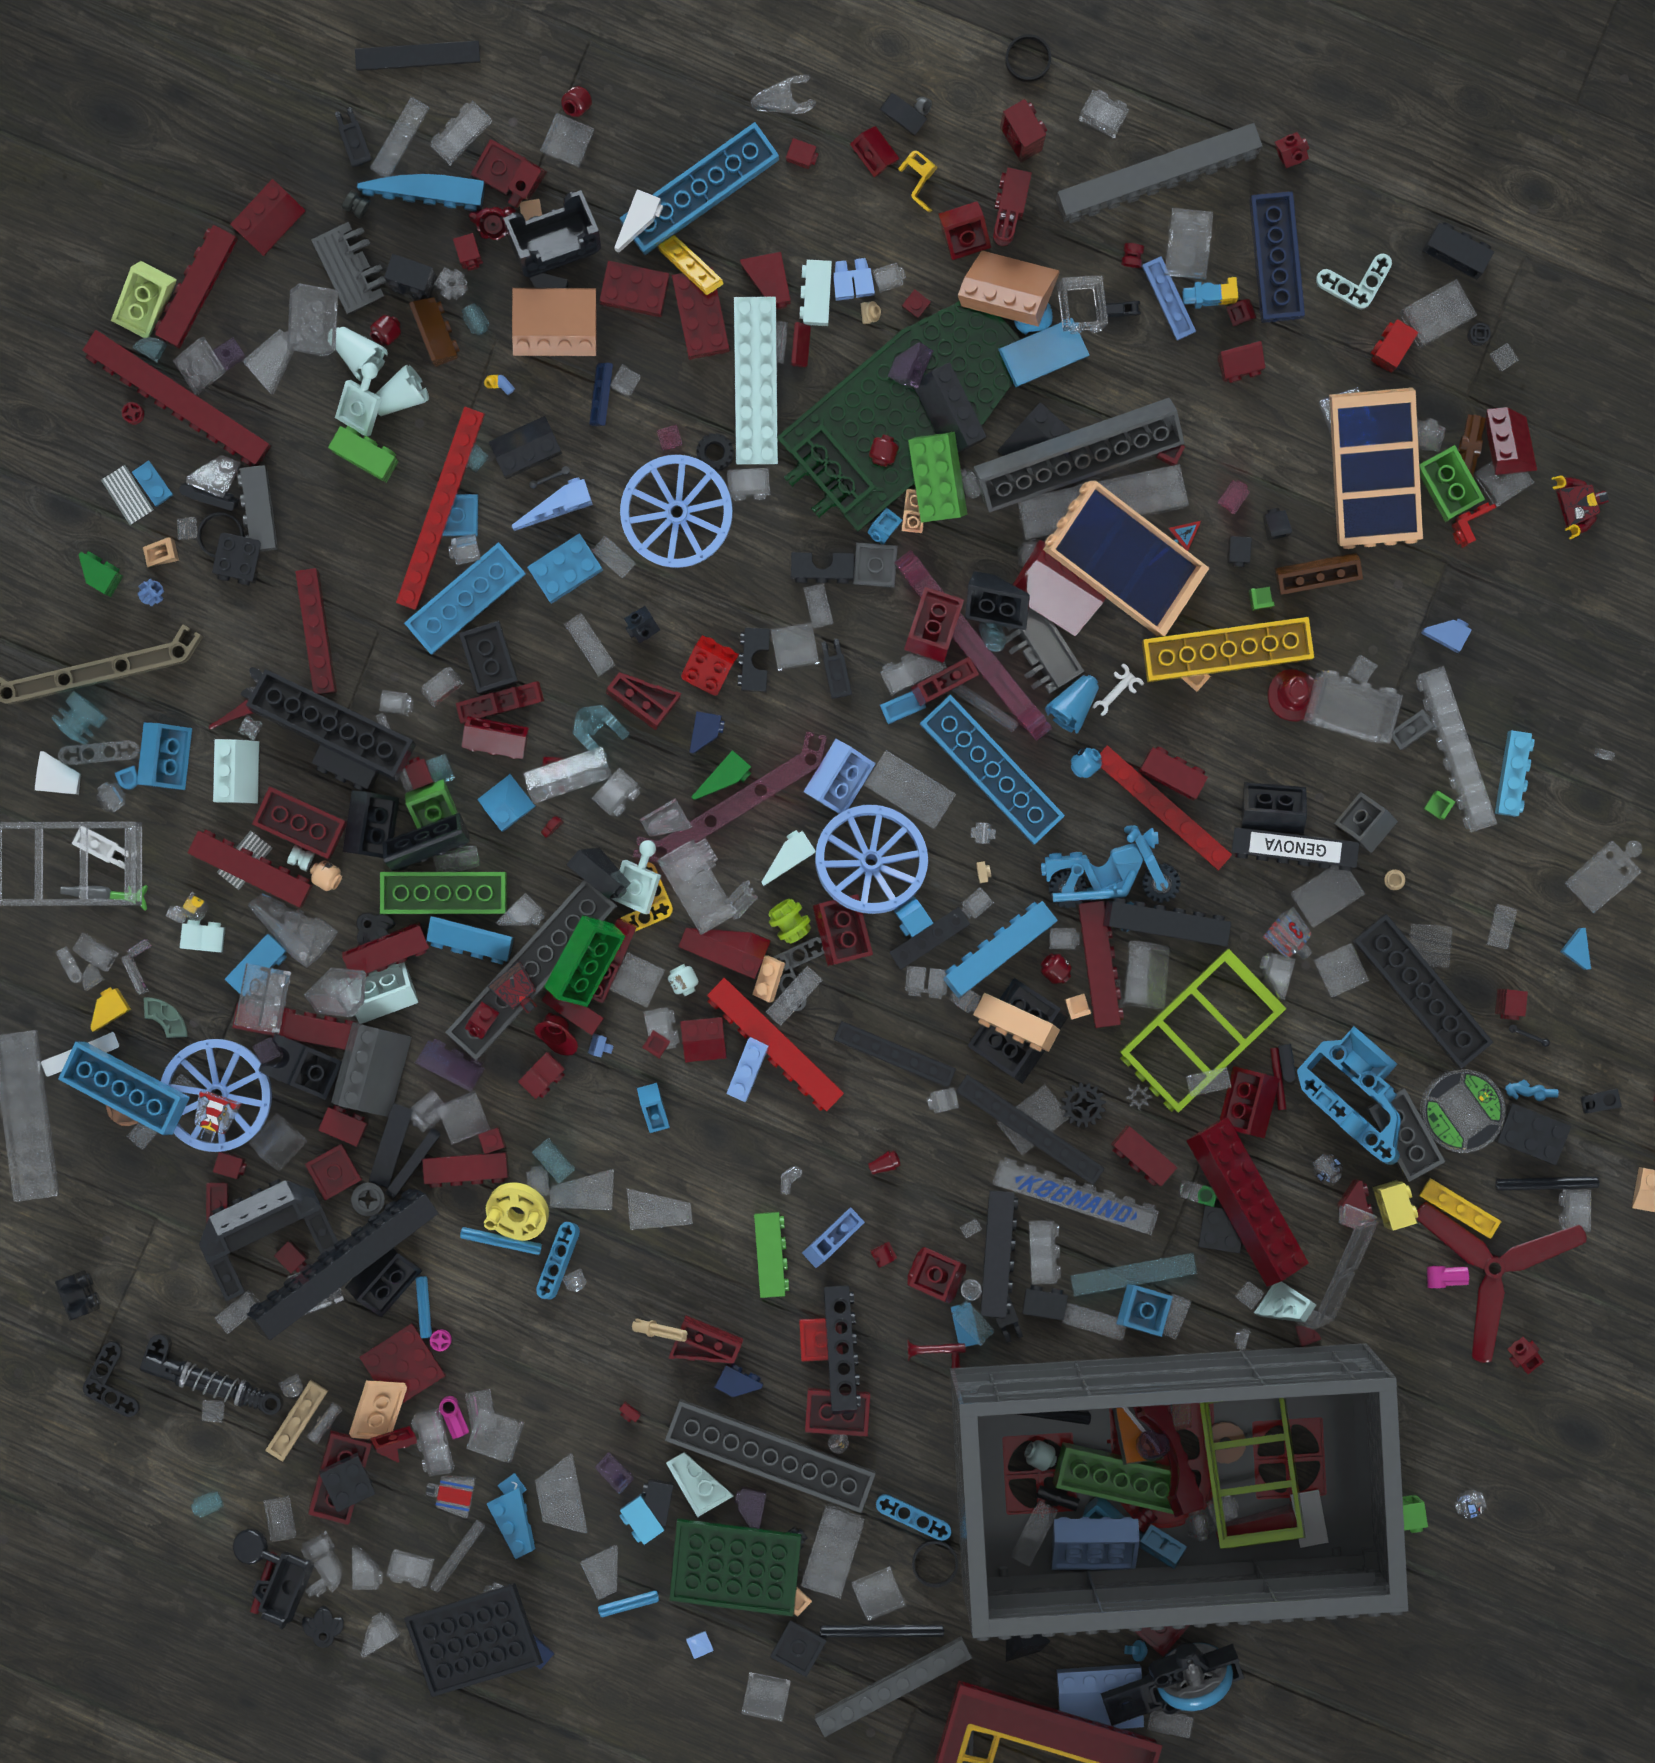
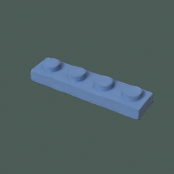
[1142,256,1196,341]

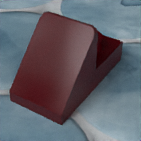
[370,1426,417,1463]

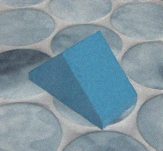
[1560,928,1591,970]

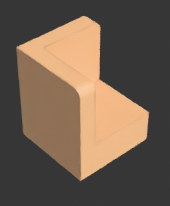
[1064,994,1091,1020]

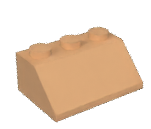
[1632,1167,1655,1212]

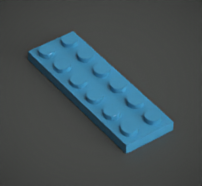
[404,542,526,655]

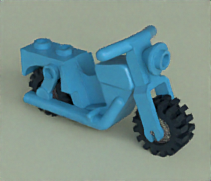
[1041,825,1181,908]

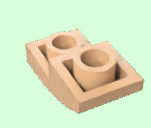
[902,488,923,533]

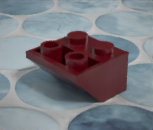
[1337,1179,1373,1227]

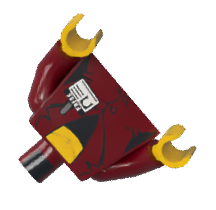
[1552,475,1609,539]

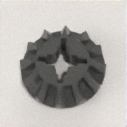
[351,1183,385,1216]

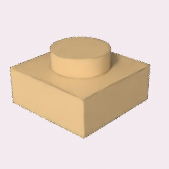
[976,861,991,884]

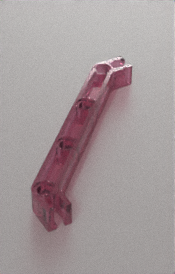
[894,550,1052,741]
[633,732,827,863]

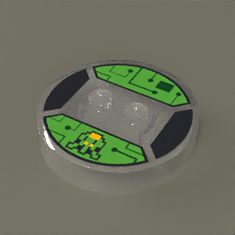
[1420,1069,1506,1153]

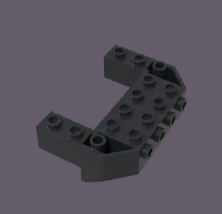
[199,1179,338,1301]

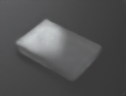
[1290,865,1365,928]
[996,1084,1070,1155]

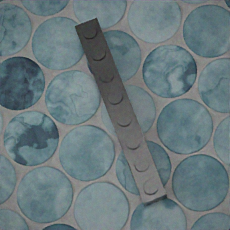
[815,1636,972,1737]

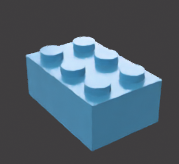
[527,533,603,604]

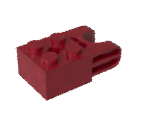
[993,168,1032,247]

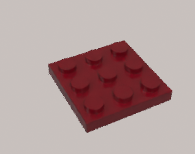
[359,1323,446,1404]

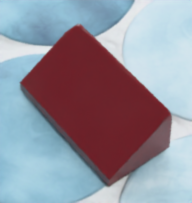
[791,322,811,367]

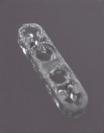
[58,740,140,765]

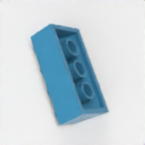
[426,916,515,965]

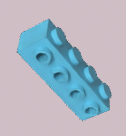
[1495,730,1534,817]

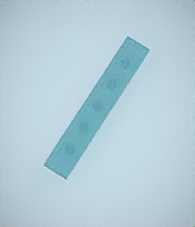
[1070,1253,1197,1297]

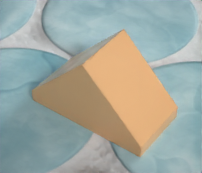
[143,538,179,567]

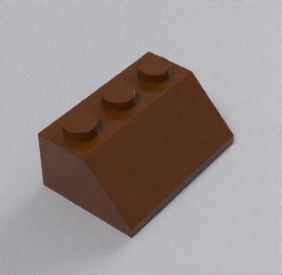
[409,297,460,367]

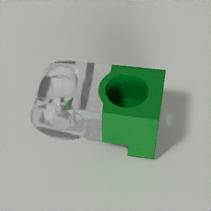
[1177,1180,1217,1207]

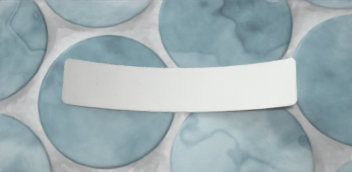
[41,1032,119,1076]

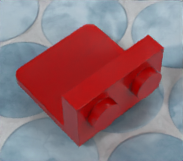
[1451,503,1496,548]
[681,635,739,696]

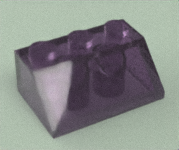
[415,1039,485,1092]

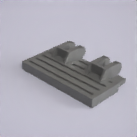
[311,222,387,315]
[1002,608,1084,694]

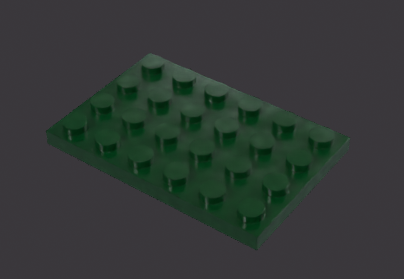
[669,1519,802,1616]

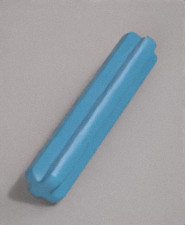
[416,1276,432,1338]
[598,1591,659,1617]

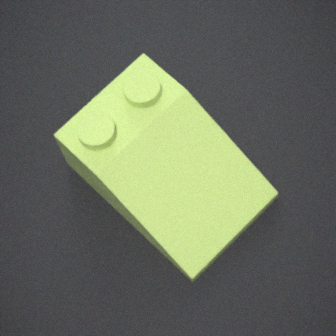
[111,261,177,339]

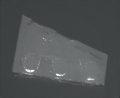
[550,1169,614,1210]

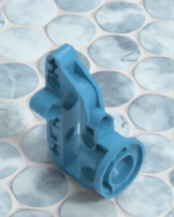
[1297,1026,1401,1165]

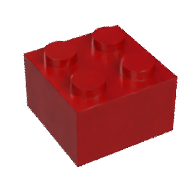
[1371,319,1419,373]

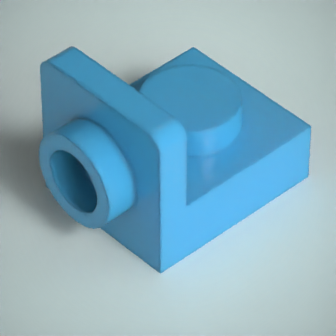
[867,507,903,545]

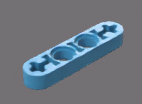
[536,1222,580,1300]
[876,1494,951,1541]

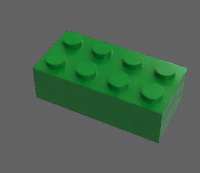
[544,915,626,1007]

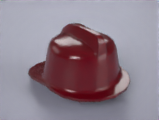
[534,1013,578,1056]

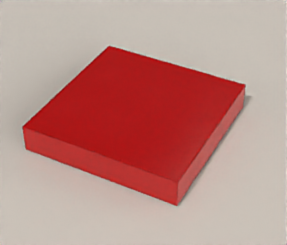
[800,1318,843,1361]

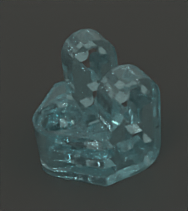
[573,705,630,762]

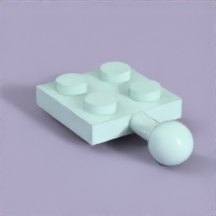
[335,363,382,436]
[611,840,661,914]

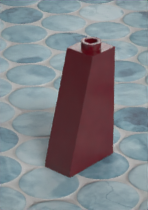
[1216,1504,1297,1542]

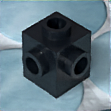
[624,606,660,643]

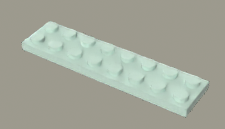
[734,297,778,464]

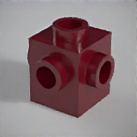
[1274,132,1309,168]
[1507,1337,1544,1375]

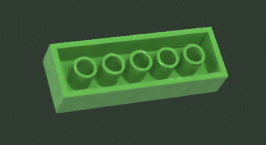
[380,872,507,914]
[1053,1442,1174,1514]

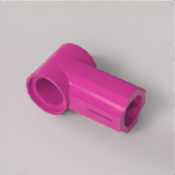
[1427,1266,1469,1288]
[439,1396,470,1439]

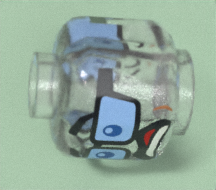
[1312,1153,1343,1184]
[1454,1489,1487,1519]

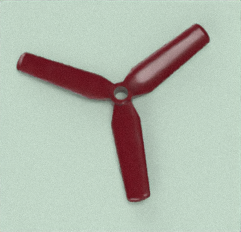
[1416,1202,1587,1363]

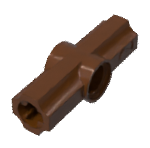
[1458,414,1486,477]

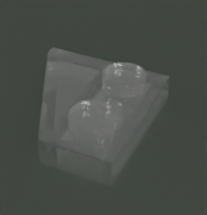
[640,798,692,837]
[580,1544,618,1600]

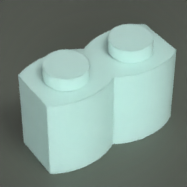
[180,920,225,952]

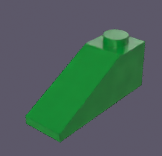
[691,750,751,800]

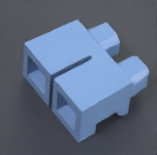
[833,258,875,301]

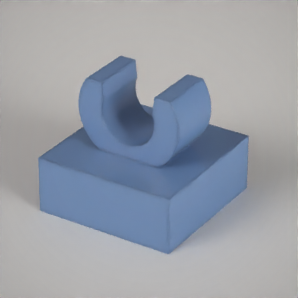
[588,1034,613,1057]

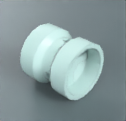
[287,845,315,872]

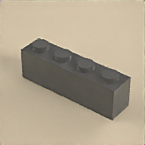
[238,465,278,552]

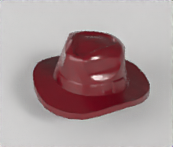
[1268,669,1320,721]

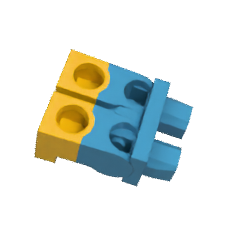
[1182,277,1238,309]

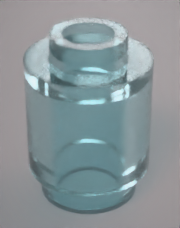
[461,303,490,336]
[191,1491,224,1518]

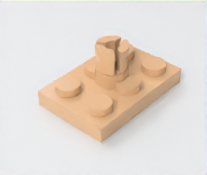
[349,1380,407,1439]

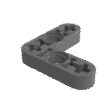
[773,937,824,1011]

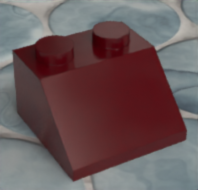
[938,201,991,260]
[1217,341,1266,383]
[681,1017,727,1062]

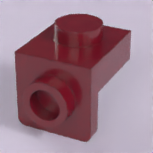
[465,1002,499,1039]

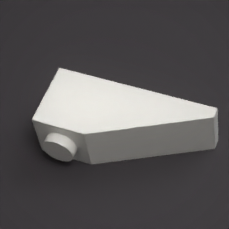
[614,189,663,252]

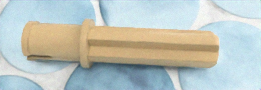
[632,1318,688,1342]

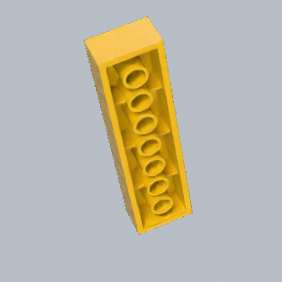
[1142,617,1314,682]

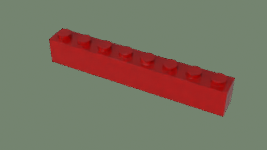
[707,977,844,1111]

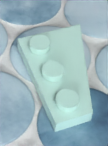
[1254,1281,1316,1322]
[666,1452,734,1517]

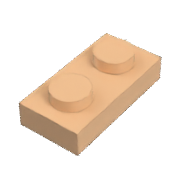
[752,956,785,1002]

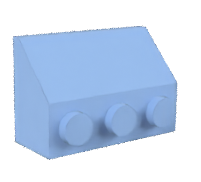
[804,739,876,814]

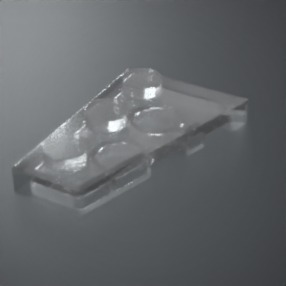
[627,1188,693,1230]

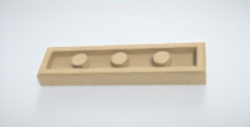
[265,1380,328,1462]

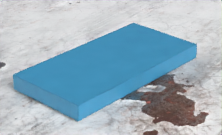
[999,318,1089,387]

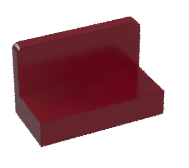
[850,126,899,177]

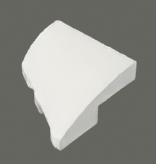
[35,751,81,795]

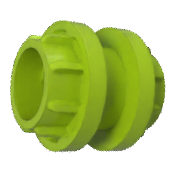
[768,899,811,944]

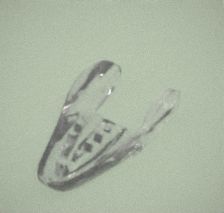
[751,75,816,114]

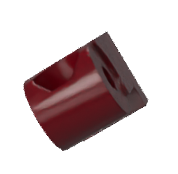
[870,1241,897,1268]

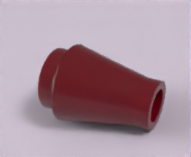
[868,1150,901,1175]

